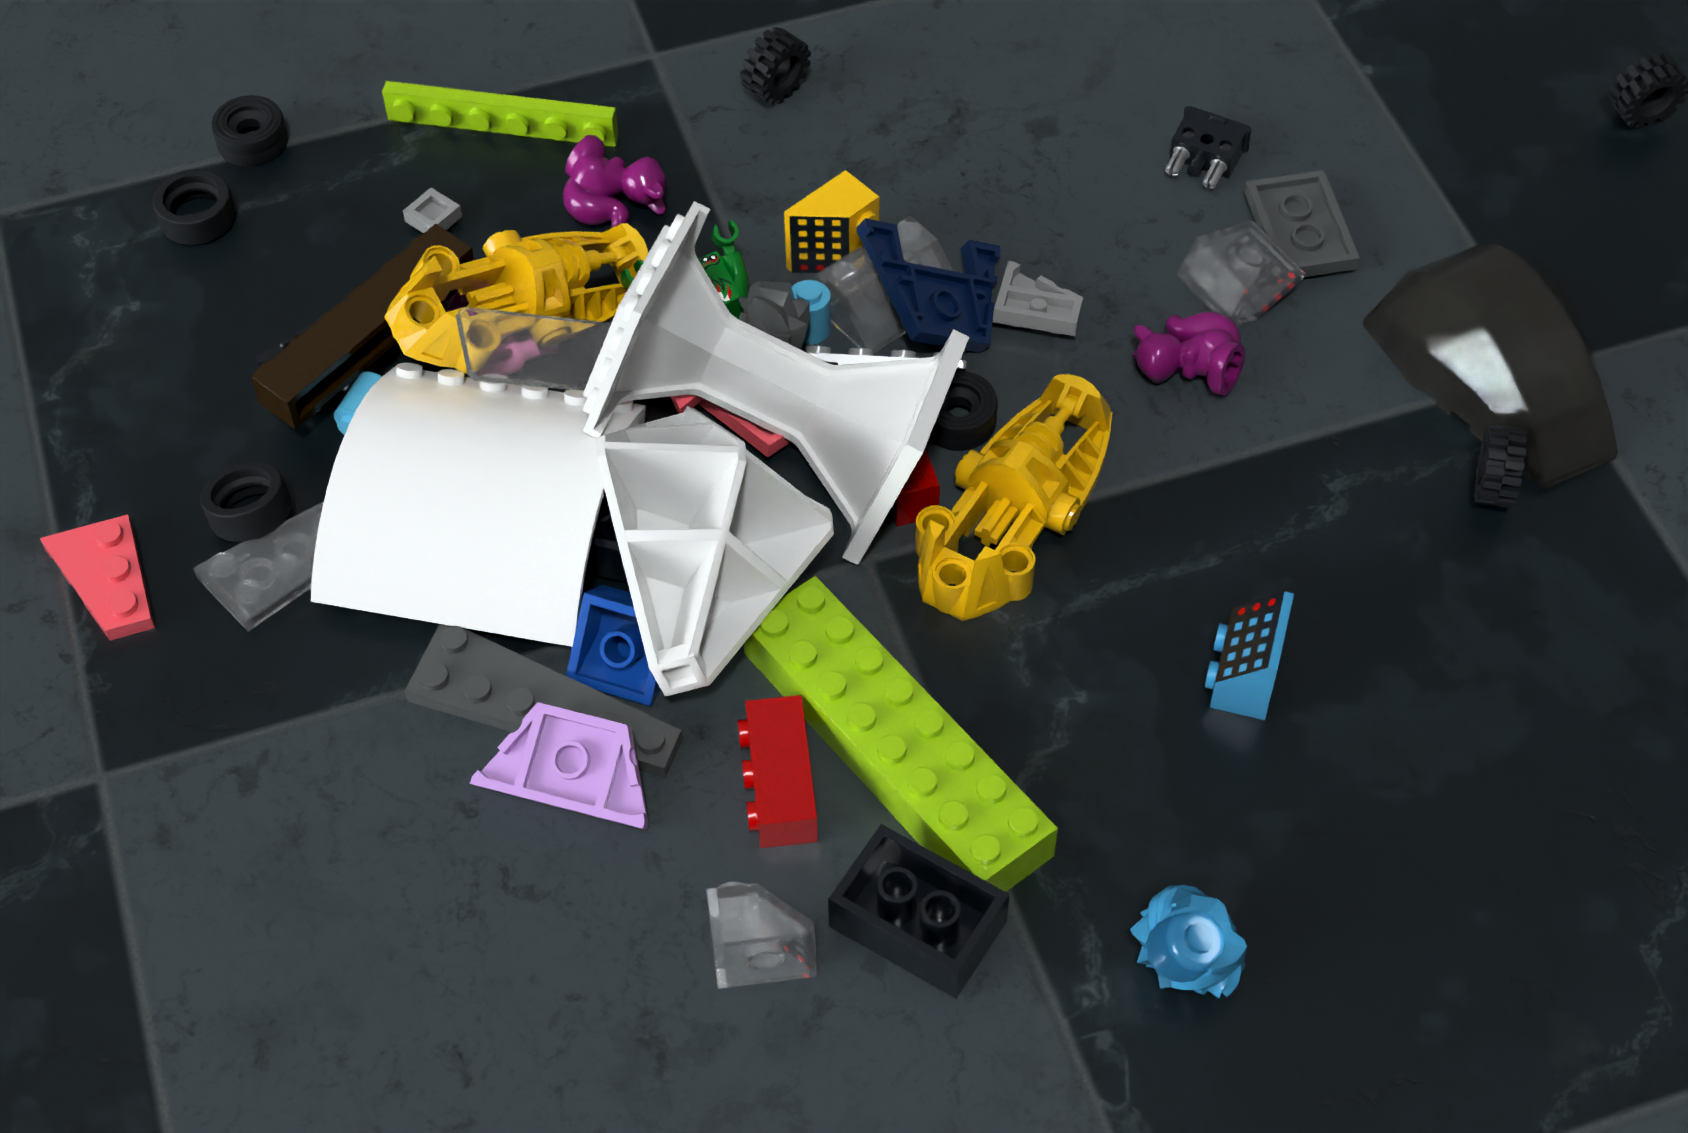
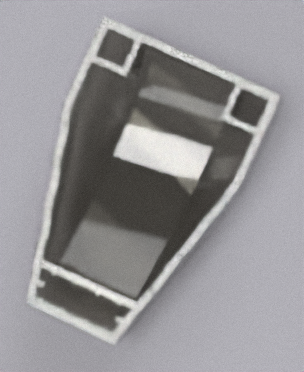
[1363,243,1618,490]

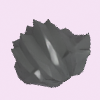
[739,279,810,350]

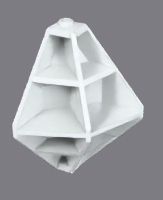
[596,406,834,697]

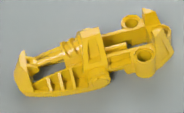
[384,223,649,374]
[915,374,1113,621]

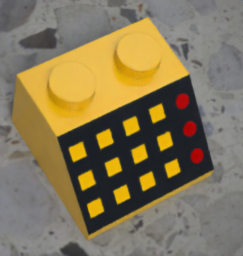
[784,170,880,274]

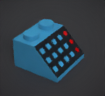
[1204,591,1294,720]

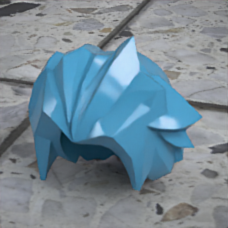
[1130,885,1247,998]

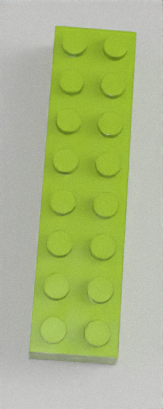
[744,576,1058,892]

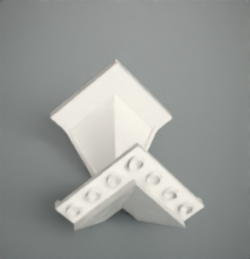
[583,201,969,565]

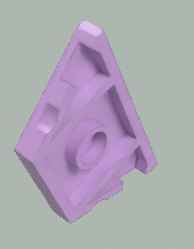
[470,702,649,830]

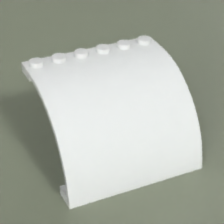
[311,363,646,647]

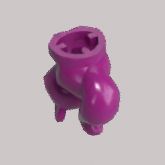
[563,135,666,228]
[1133,312,1245,396]

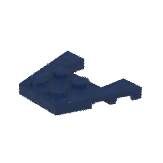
[856,218,1000,353]

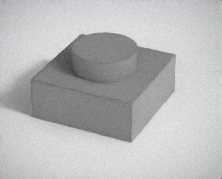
[403,188,462,233]

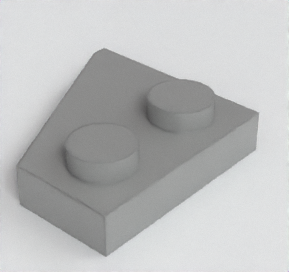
[993,261,1083,336]

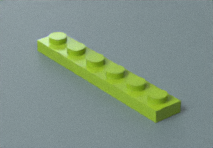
[382,81,619,147]

